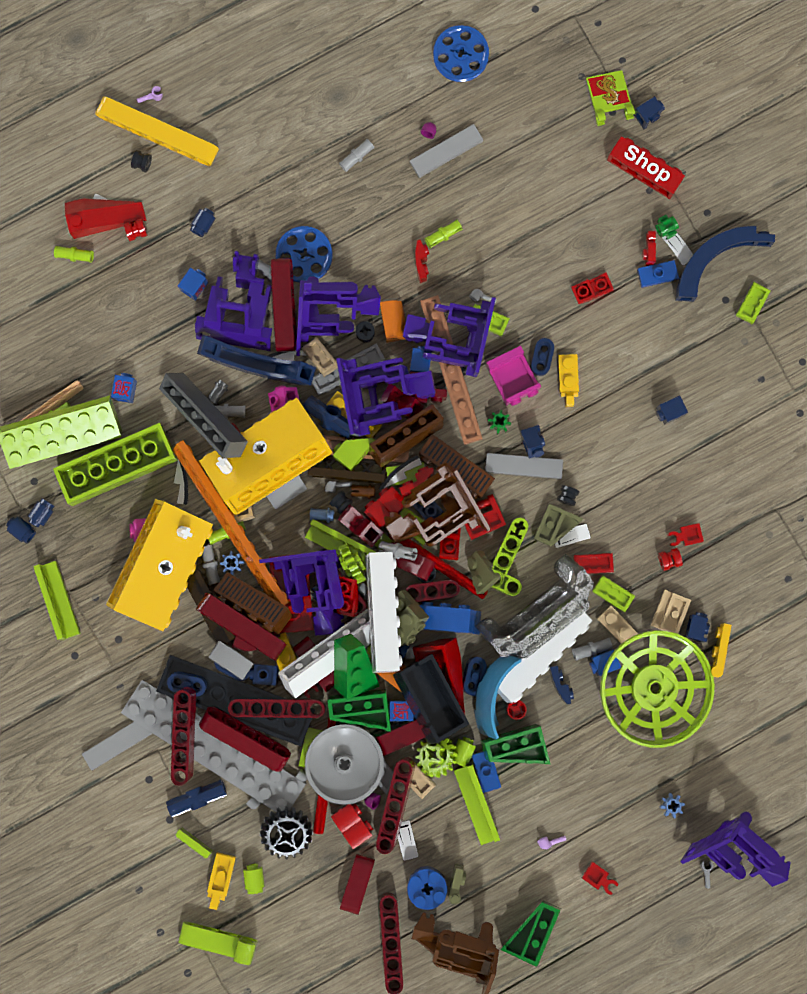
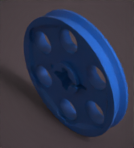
[433,25,489,82]
[276,226,332,283]

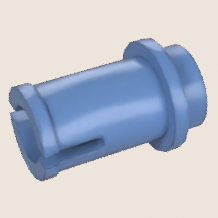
[310,508,334,523]

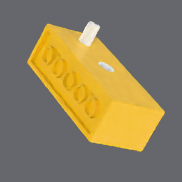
[199,398,333,516]
[106,499,213,631]

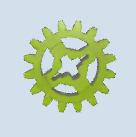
[338,543,366,584]
[415,738,458,778]

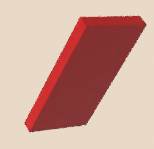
[269,555,314,634]

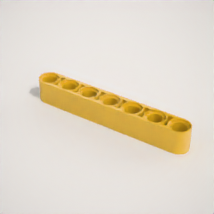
[95,96,219,166]

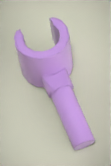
[137,86,163,103]
[537,836,566,849]

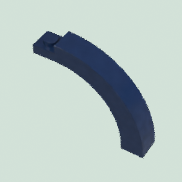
[675,226,775,302]
[197,336,316,386]

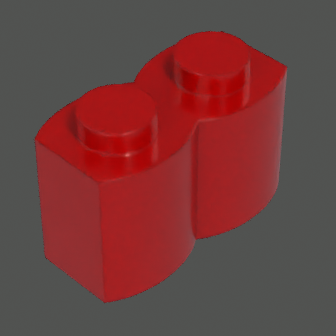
[364,486,404,530]
[331,803,373,849]

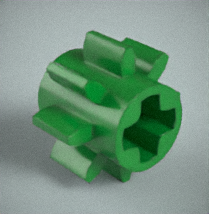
[655,215,679,239]
[487,410,511,435]

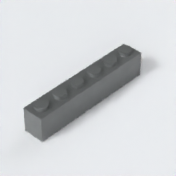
[159,373,248,458]

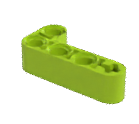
[490,518,529,597]
[178,922,258,965]

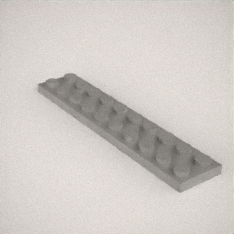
[121,680,306,812]

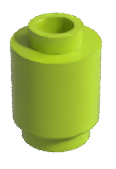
[453,736,476,767]
[243,864,265,894]

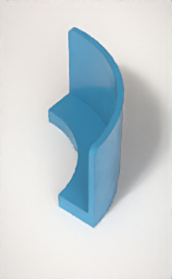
[474,654,522,739]

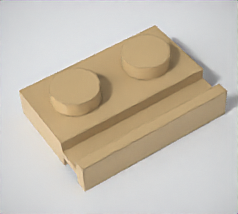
[650,590,691,634]

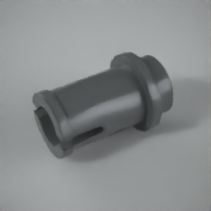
[207,380,228,405]

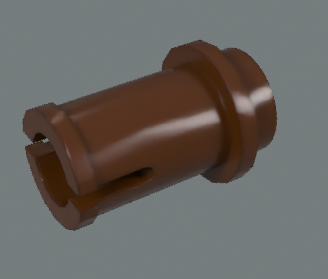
[351,484,375,499]

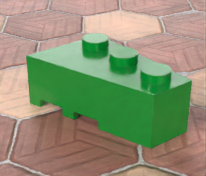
[334,634,379,700]
[327,689,391,732]
[480,724,551,765]
[500,900,562,967]

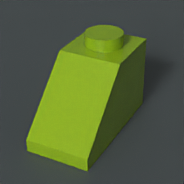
[333,438,375,471]

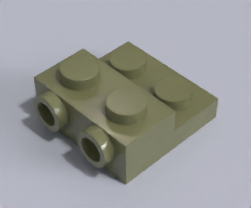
[396,589,429,646]

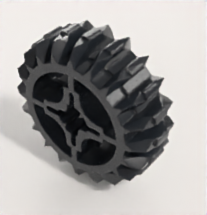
[260,806,313,860]

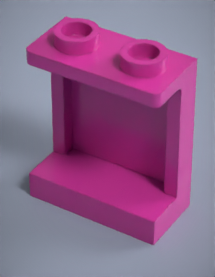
[486,346,541,406]

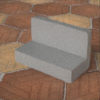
[266,475,307,509]

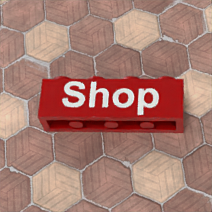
[607,136,685,199]

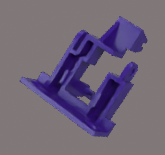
[195,251,272,352]
[296,276,381,356]
[403,297,496,377]
[336,358,436,437]
[259,550,345,636]
[680,811,791,887]

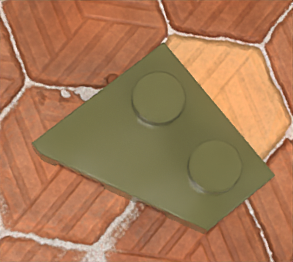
[534,504,583,547]
[467,551,501,594]

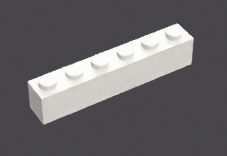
[366,552,402,673]
[497,604,592,703]
[278,608,371,698]

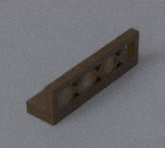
[308,455,386,484]
[187,570,236,645]

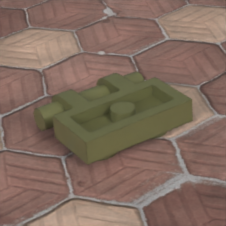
[448,864,466,905]

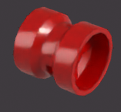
[124,218,148,241]
[658,548,683,571]
[506,700,527,720]

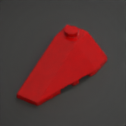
[65,198,147,239]
[412,638,465,714]

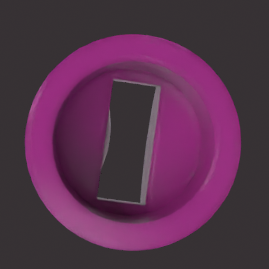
[420,122,437,139]
[364,792,381,810]

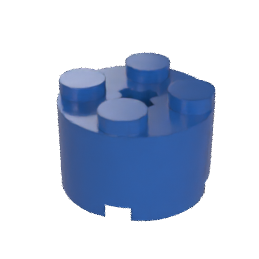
[407,866,447,910]

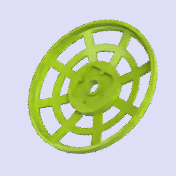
[600,630,715,748]

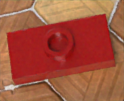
[573,553,614,575]

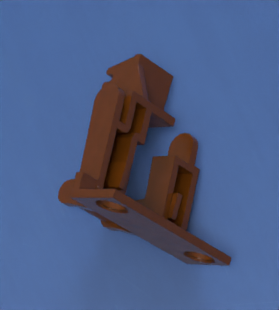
[384,463,491,547]
[411,912,499,994]

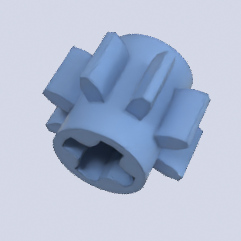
[220,551,244,575]
[659,793,685,818]

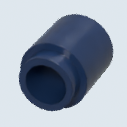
[190,208,216,237]
[28,498,55,527]
[6,516,36,544]

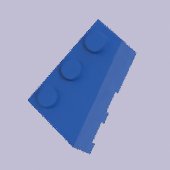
[419,602,481,635]

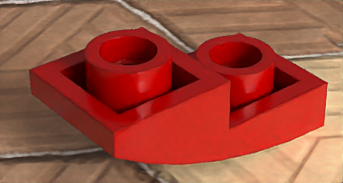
[415,239,429,283]
[571,272,614,305]
[399,466,434,498]
[439,528,461,560]
[336,576,358,617]

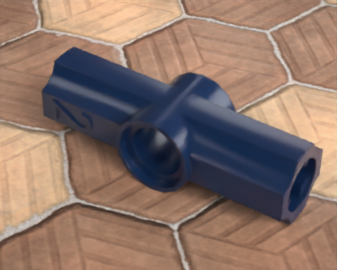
[303,395,355,440]
[166,779,227,817]

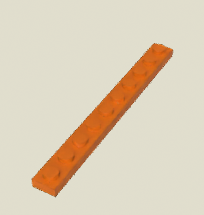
[173,440,289,606]

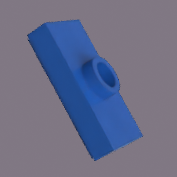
[637,260,679,288]
[472,752,502,793]

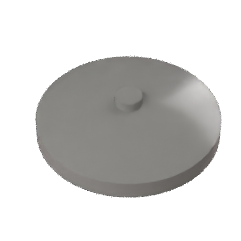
[305,724,384,804]

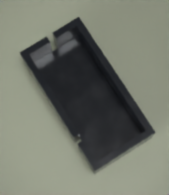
[393,654,469,744]

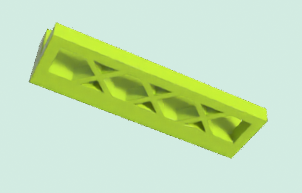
[305,519,376,567]
[33,561,81,640]
[453,764,500,845]

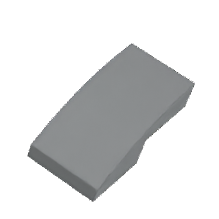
[208,641,253,680]

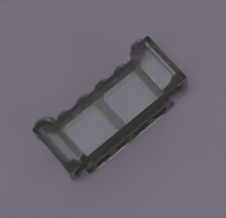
[475,554,594,658]

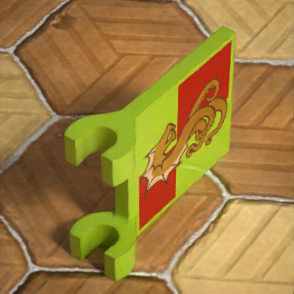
[586,70,635,126]

